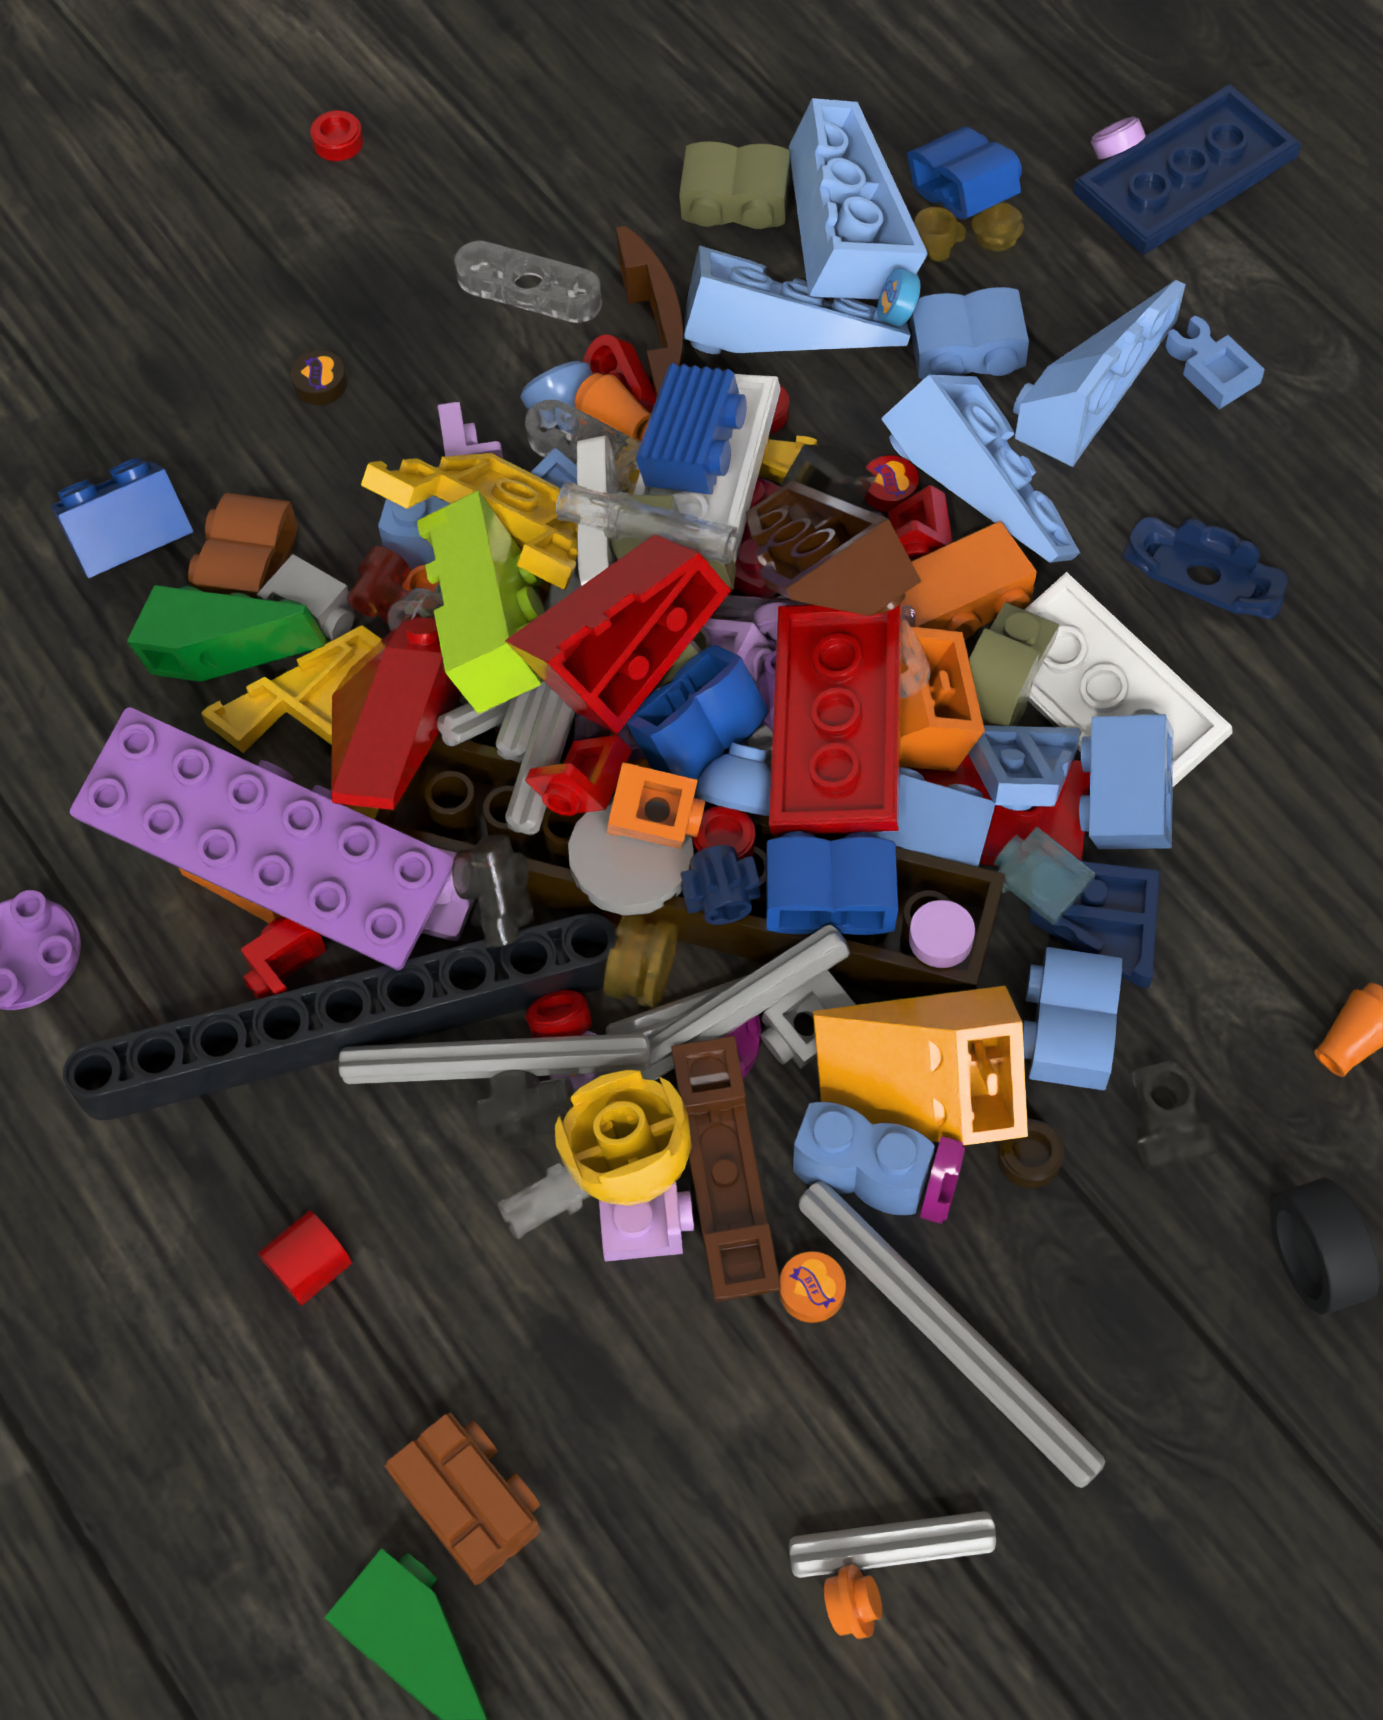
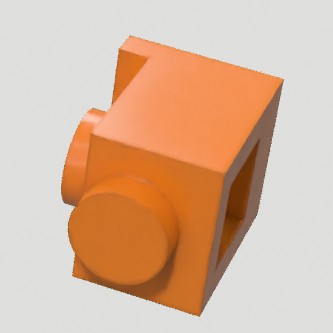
[606,762,706,849]

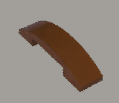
[616,226,684,399]
[671,1036,781,1302]

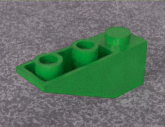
[127,585,327,682]

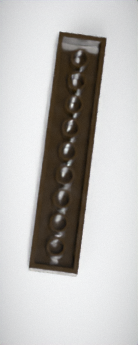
[375,734,1006,999]

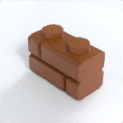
[384,1412,541,1586]

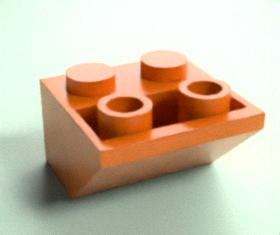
[900,626,985,771]

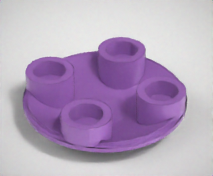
[0,890,81,1010]

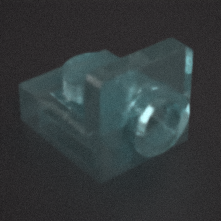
[994,827,1096,925]

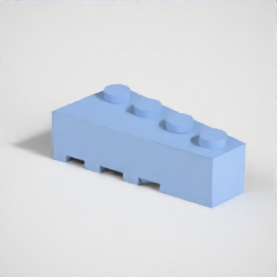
[789,98,928,299]

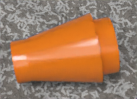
[574,373,651,445]
[1314,982,1383,1077]

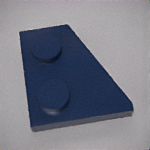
[1029,856,1160,988]

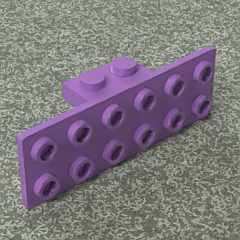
[70,707,456,970]

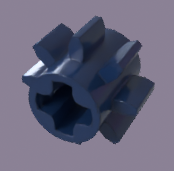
[680,845,761,925]

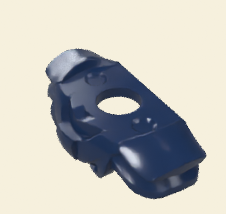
[1122,517,1288,619]

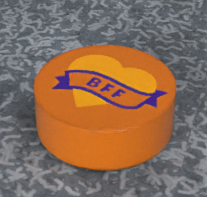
[779,1251,846,1323]

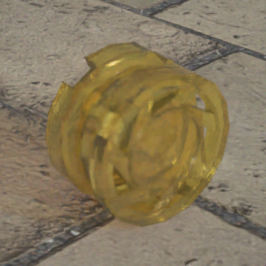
[604,914,678,1008]

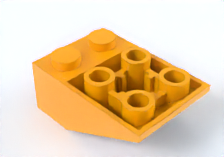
[813,986,1028,1145]

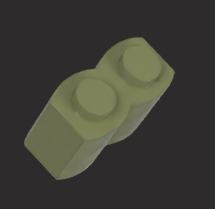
[679,142,791,229]

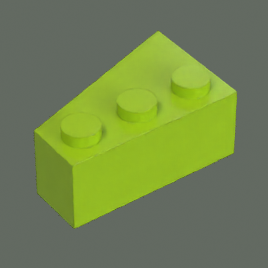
[417,490,545,714]

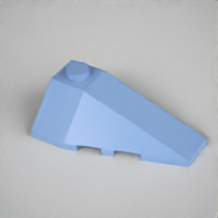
[682,246,911,354]
[1013,280,1186,467]
[881,375,1080,563]

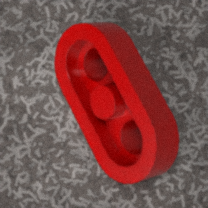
[583,334,656,413]

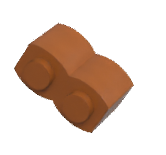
[188,493,298,599]

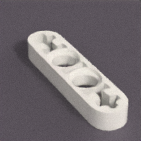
[577,435,618,586]

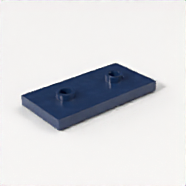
[1073,84,1301,255]

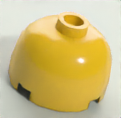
[555,1070,692,1206]

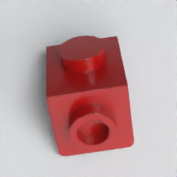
[888,485,952,562]
[525,735,632,816]
[240,916,327,999]

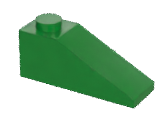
[324,1548,490,1720]

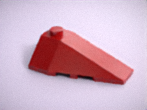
[331,618,462,810]

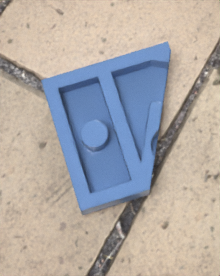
[968,725,1081,810]

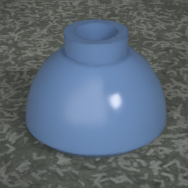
[520,361,593,434]
[695,742,771,816]

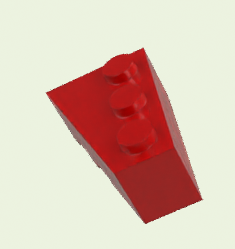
[505,534,731,735]

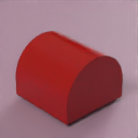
[257,1210,352,1307]

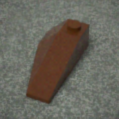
[746,480,921,616]

